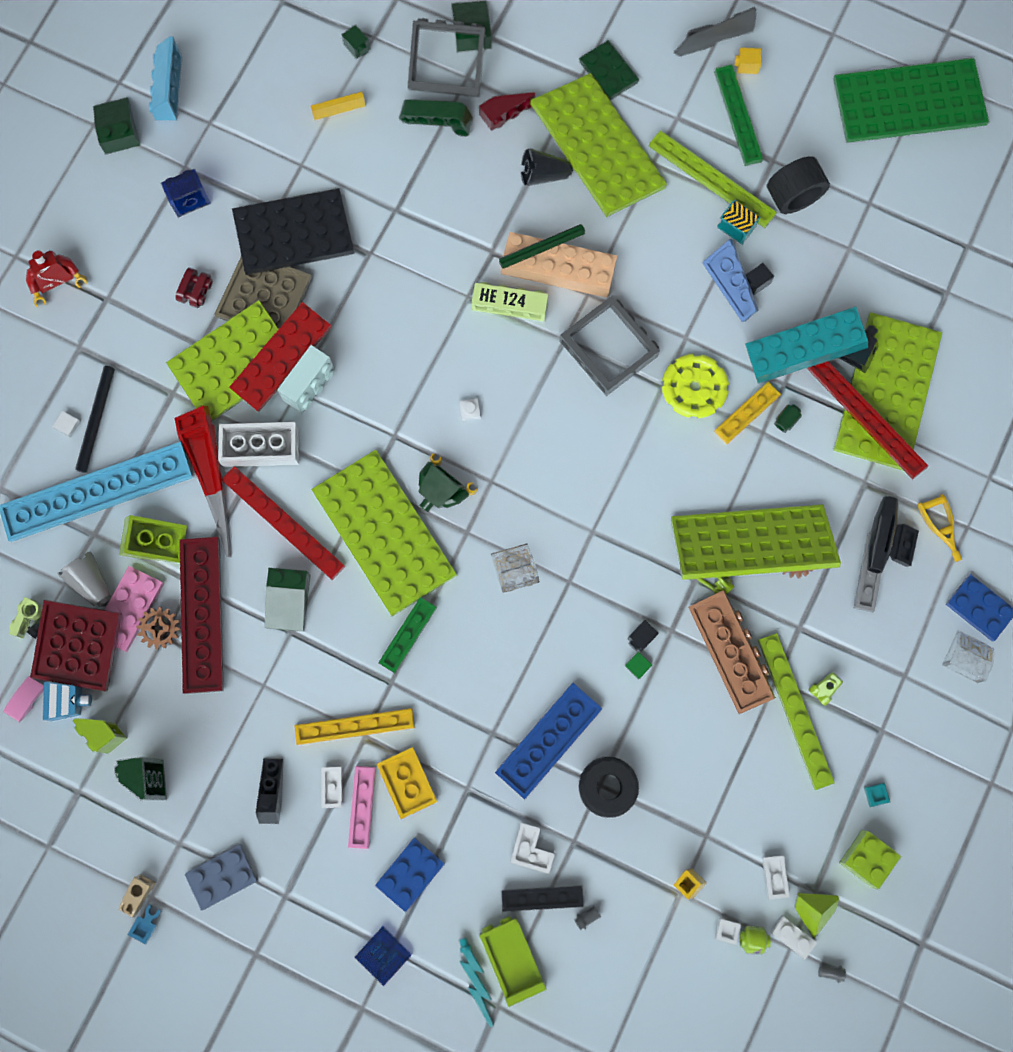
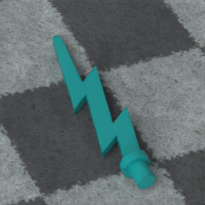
[459,937,494,1027]

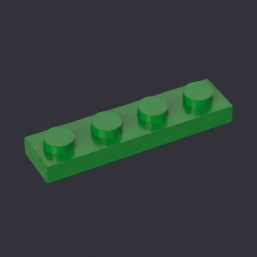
[378,597,437,674]

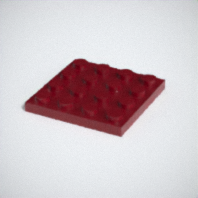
[30,600,122,691]

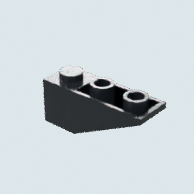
[255,759,283,824]

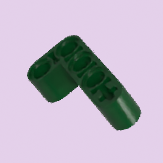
[399,99,473,137]

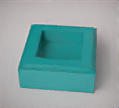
[864,783,890,807]

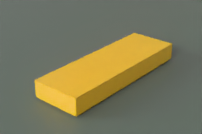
[310,92,366,120]

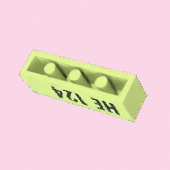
[471,282,548,321]

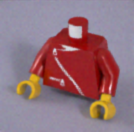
[25,250,87,307]

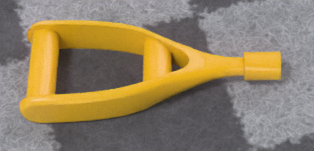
[917,494,963,562]

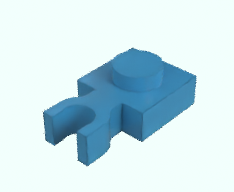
[127,904,162,945]

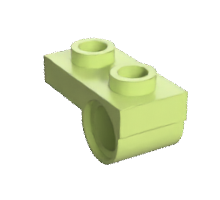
[9,597,43,639]

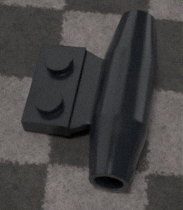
[867,496,919,573]

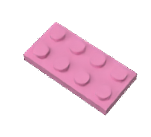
[105,566,164,652]

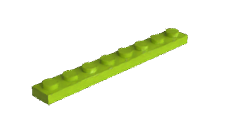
[649,130,777,228]
[757,633,835,790]

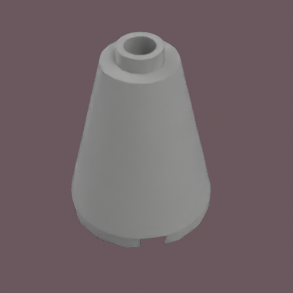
[57,552,110,607]

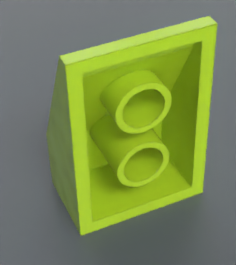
[119,515,187,563]

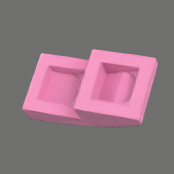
[3,676,44,722]

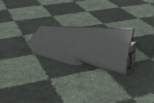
[674,7,756,57]

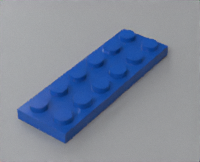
[495,683,603,800]

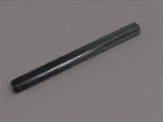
[75,365,114,473]

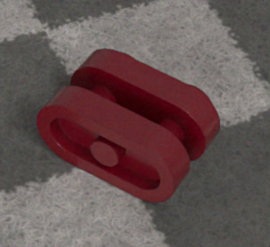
[175,267,213,308]

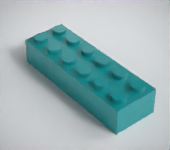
[745,307,868,384]

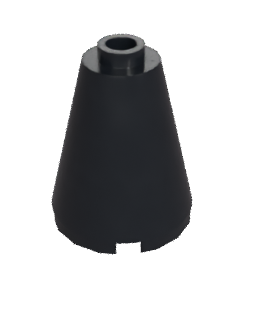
[521,148,573,186]

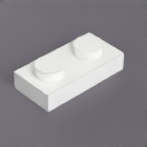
[321,767,343,808]
[762,855,790,900]
[771,916,817,960]

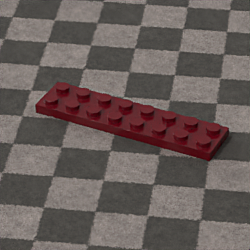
[179,537,224,694]

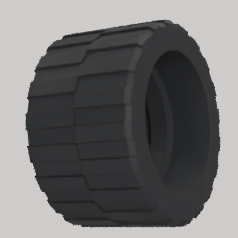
[767,156,830,214]

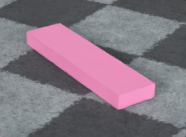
[348,766,376,849]

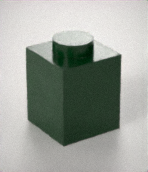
[341,25,370,59]

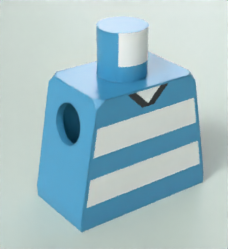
[43,682,92,721]

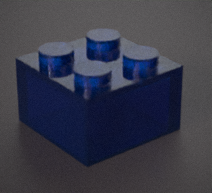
[161,168,211,218]

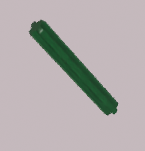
[499,224,585,269]

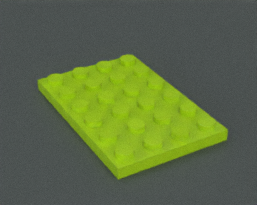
[166,300,278,422]

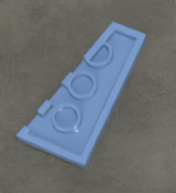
[702,239,759,322]

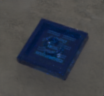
[354,926,412,987]

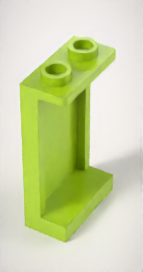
[479,916,546,1007]

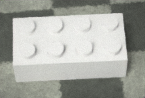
[218,422,299,467]

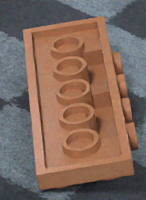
[688,590,776,714]

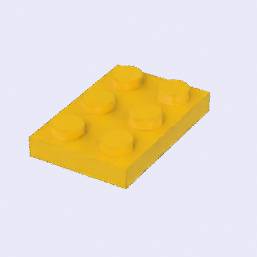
[376,747,438,819]

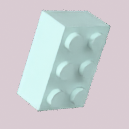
[277,345,334,413]

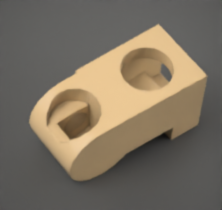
[119,874,156,918]

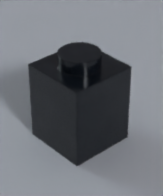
[746,263,775,296]
[627,620,659,652]

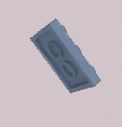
[185,845,258,911]

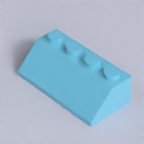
[149,36,182,121]

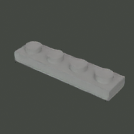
[854,533,881,613]

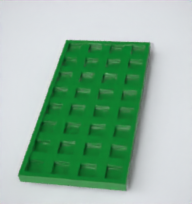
[833,58,989,143]

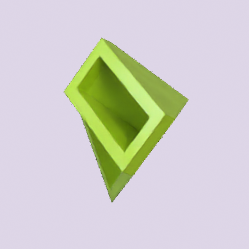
[794,893,839,939]

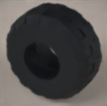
[579,757,639,818]

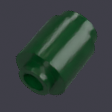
[774,404,802,433]

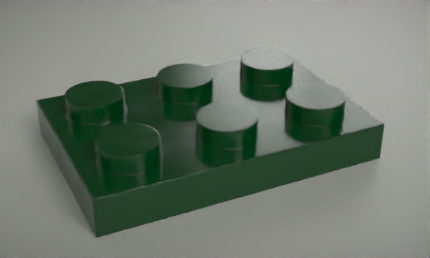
[579,40,639,101]

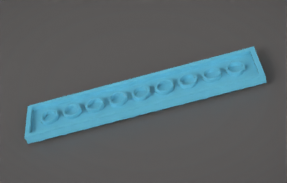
[0,442,194,542]

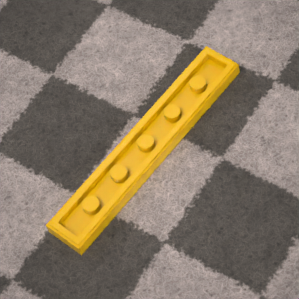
[294,708,415,745]

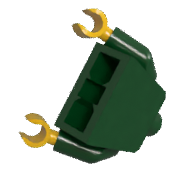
[418,453,478,512]

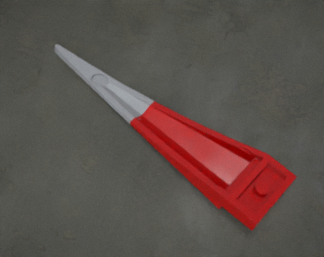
[174,405,231,557]

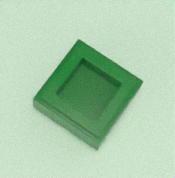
[625,652,652,680]

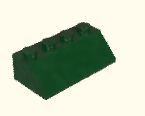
[115,757,167,800]

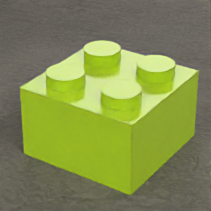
[839,830,902,890]

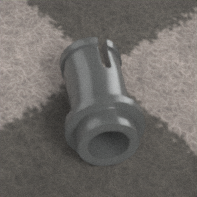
[574,906,601,930]
[818,963,846,983]

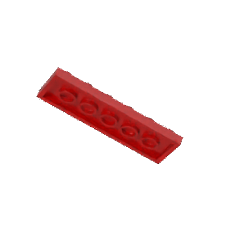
[229,302,332,412]

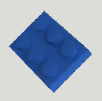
[945,574,1013,642]
[375,837,445,913]

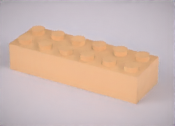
[501,232,617,298]

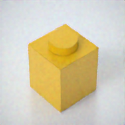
[734,48,761,74]
[673,869,707,900]

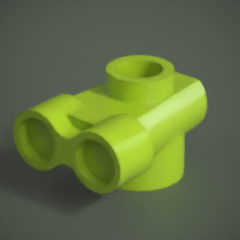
[808,672,843,706]

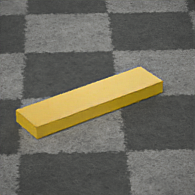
[714,381,781,445]

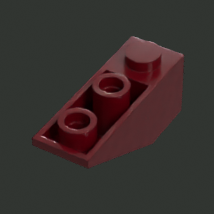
[479,92,535,131]

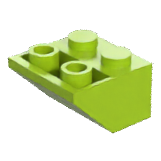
[72,718,127,754]

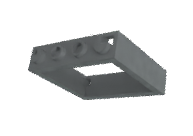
[407,18,486,98]
[559,296,660,396]

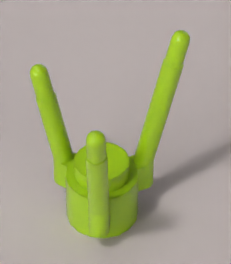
[697,576,735,594]

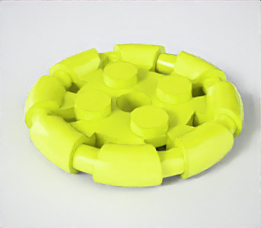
[662,354,729,419]

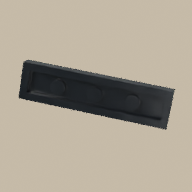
[501,885,584,912]

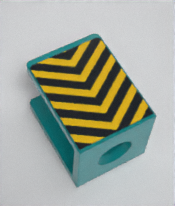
[717,200,760,245]

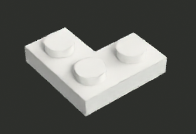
[510,823,555,874]

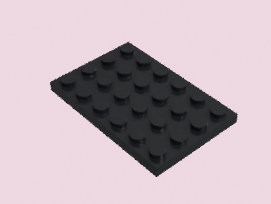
[232,188,354,275]

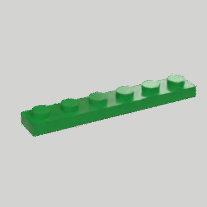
[714,64,763,166]

